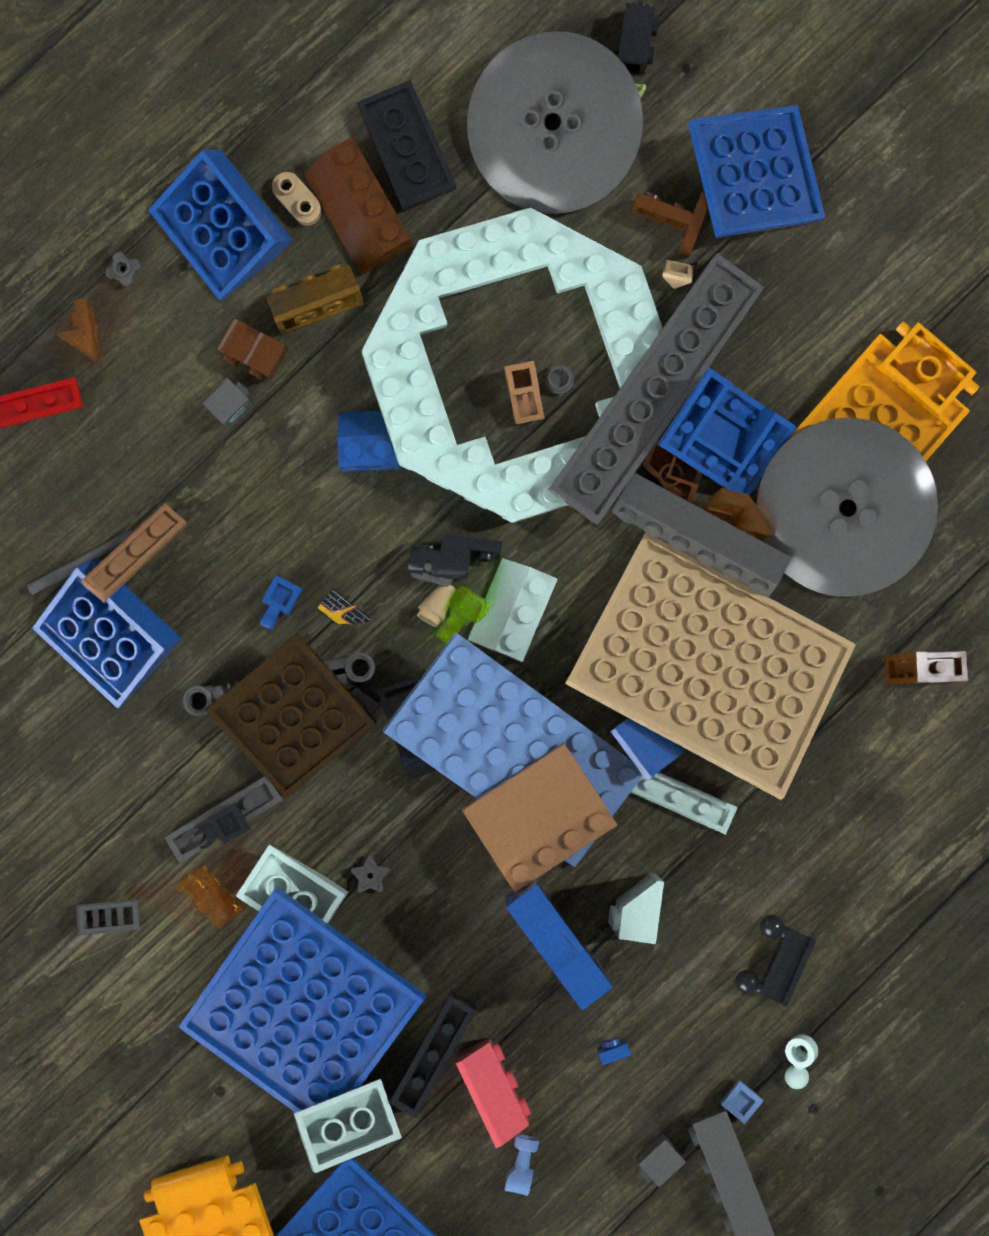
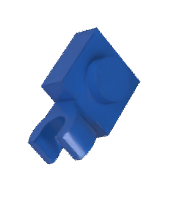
[260,575,303,631]

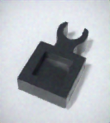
[194,803,251,849]

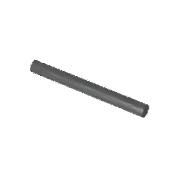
[27,529,134,595]

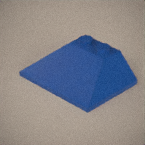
[658,367,796,501]

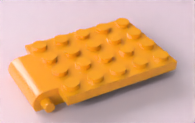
[788,321,980,461]
[139,1156,274,1236]

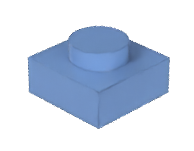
[720,1079,764,1124]

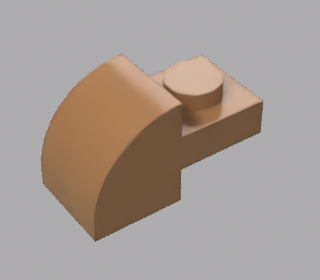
[504,360,545,424]

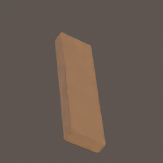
[82,503,187,603]

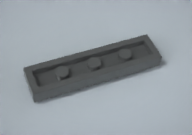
[165,776,284,863]

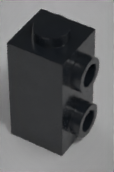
[618,1,659,74]

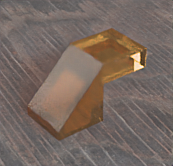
[708,488,774,542]

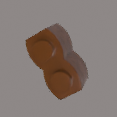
[217,318,288,381]

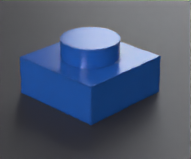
[597,1037,631,1065]

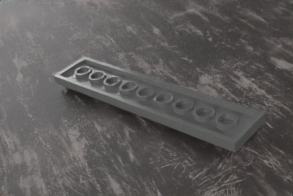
[548,253,764,525]

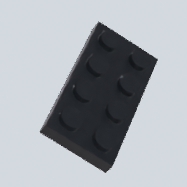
[357,80,457,212]

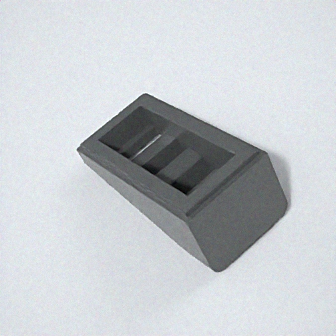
[76,899,140,936]

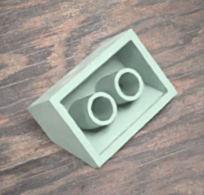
[468,558,557,663]
[608,874,664,944]
[294,1079,402,1173]

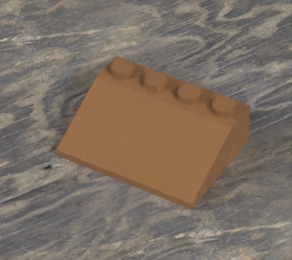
[461,743,617,892]

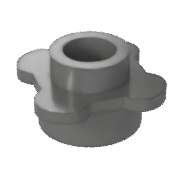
[106,252,140,286]

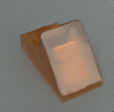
[56,298,102,363]

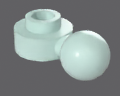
[785,1034,818,1089]

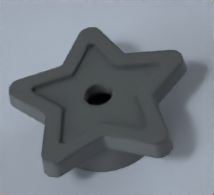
[351,855,390,893]

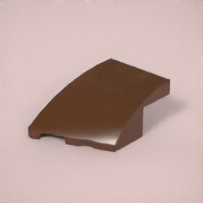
[643,411,703,503]

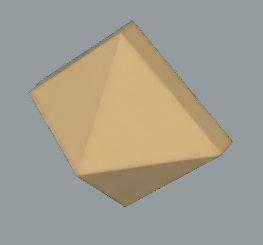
[662,260,694,289]

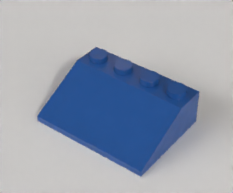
[149,149,293,300]
[32,558,181,708]

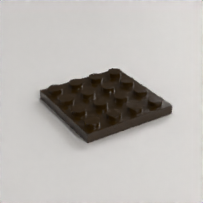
[205,632,377,799]

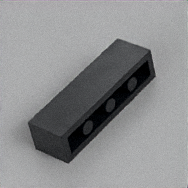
[389,990,477,1118]

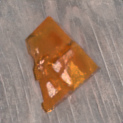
[175,865,243,929]

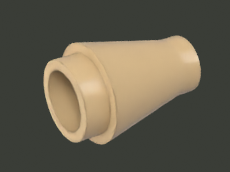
[417,585,456,627]

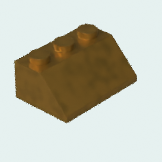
[267,264,364,336]

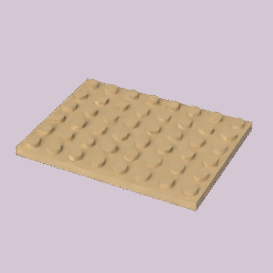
[565,533,856,800]

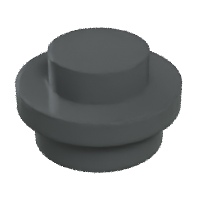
[545,365,574,394]

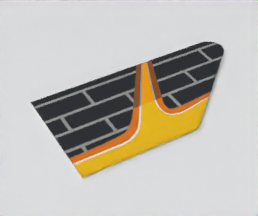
[318,589,370,624]

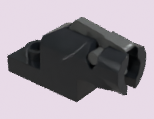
[408,534,502,587]

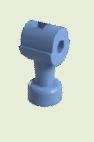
[504,1134,540,1196]

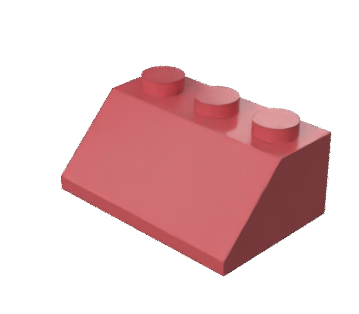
[456,1037,531,1148]

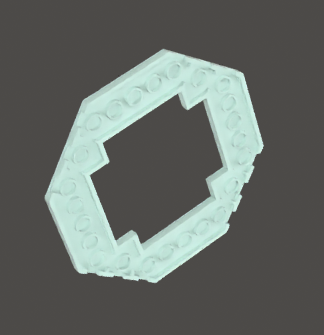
[362,208,663,523]

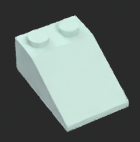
[236,845,348,923]

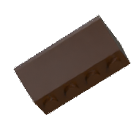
[304,137,412,276]

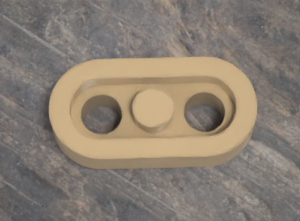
[272,172,321,226]

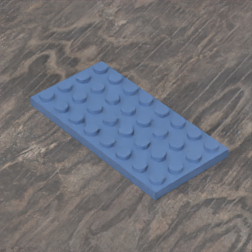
[383,632,643,867]

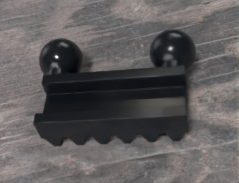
[735,914,816,1007]

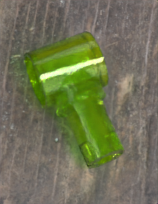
[435,586,489,644]

